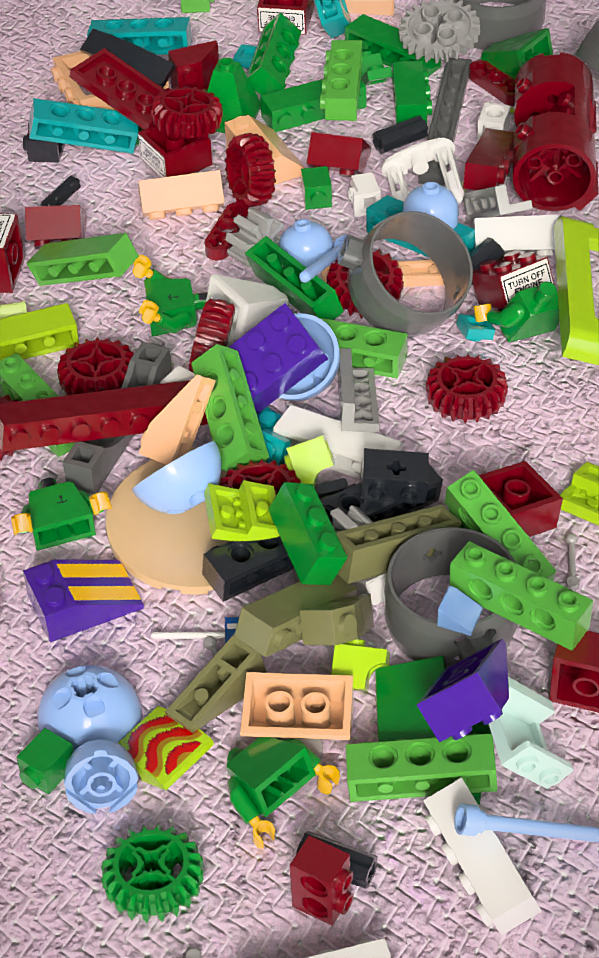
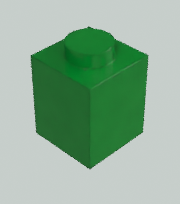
[301,166,332,210]
[16,728,74,795]

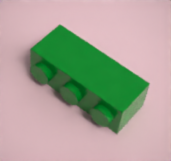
[392,61,432,124]
[268,482,348,585]

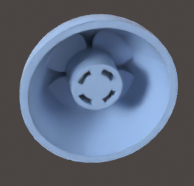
[279,313,340,401]
[132,441,222,514]
[37,665,142,751]

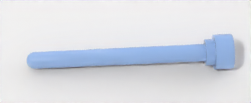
[299,234,348,283]
[454,804,599,842]

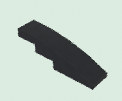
[80,28,175,88]

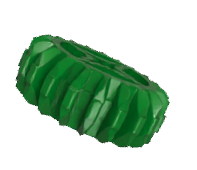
[101,822,204,924]

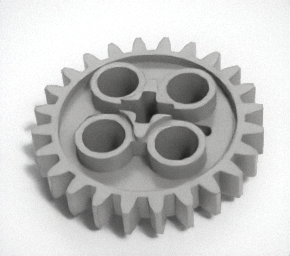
[399,0,480,63]

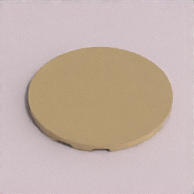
[105,447,267,595]

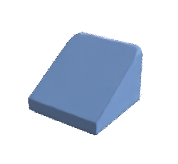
[437,586,483,636]

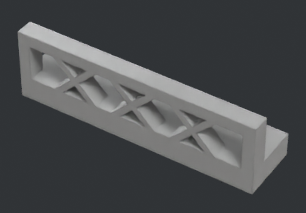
[463,184,532,221]
[338,348,379,432]

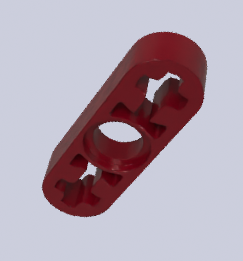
[469,60,515,106]
[204,202,249,261]

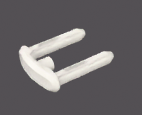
[382,138,465,203]

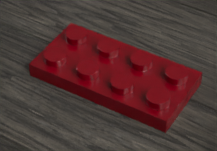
[69,48,165,130]

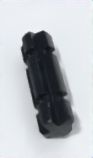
[40,176,81,206]

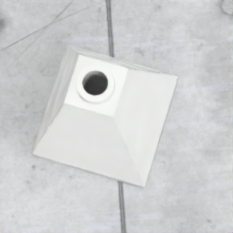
[206,274,288,347]

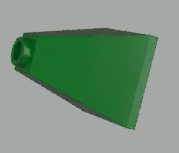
[481,28,553,80]
[207,58,261,133]

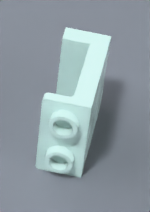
[489,677,574,789]

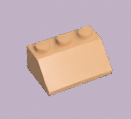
[225,115,305,185]
[138,170,224,220]
[240,672,354,740]

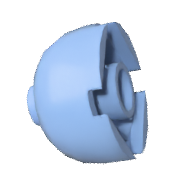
[402,182,459,229]
[278,219,334,268]
[64,739,138,814]

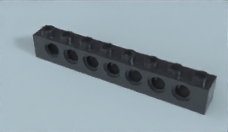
[202,464,443,602]

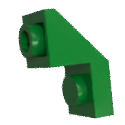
[361,51,393,86]

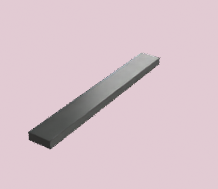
[418,57,472,186]

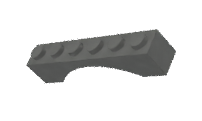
[63,342,172,495]

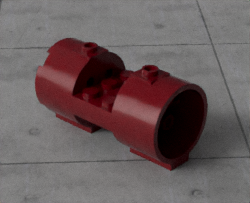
[513,52,599,211]

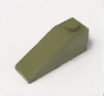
[299,593,374,645]
[165,635,267,733]

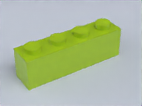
[0,303,79,361]

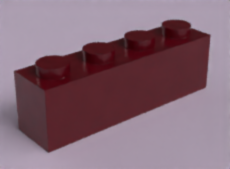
[463,128,515,190]

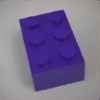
[228,303,328,414]

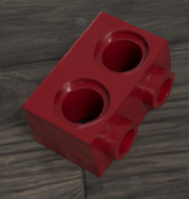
[290,836,354,926]

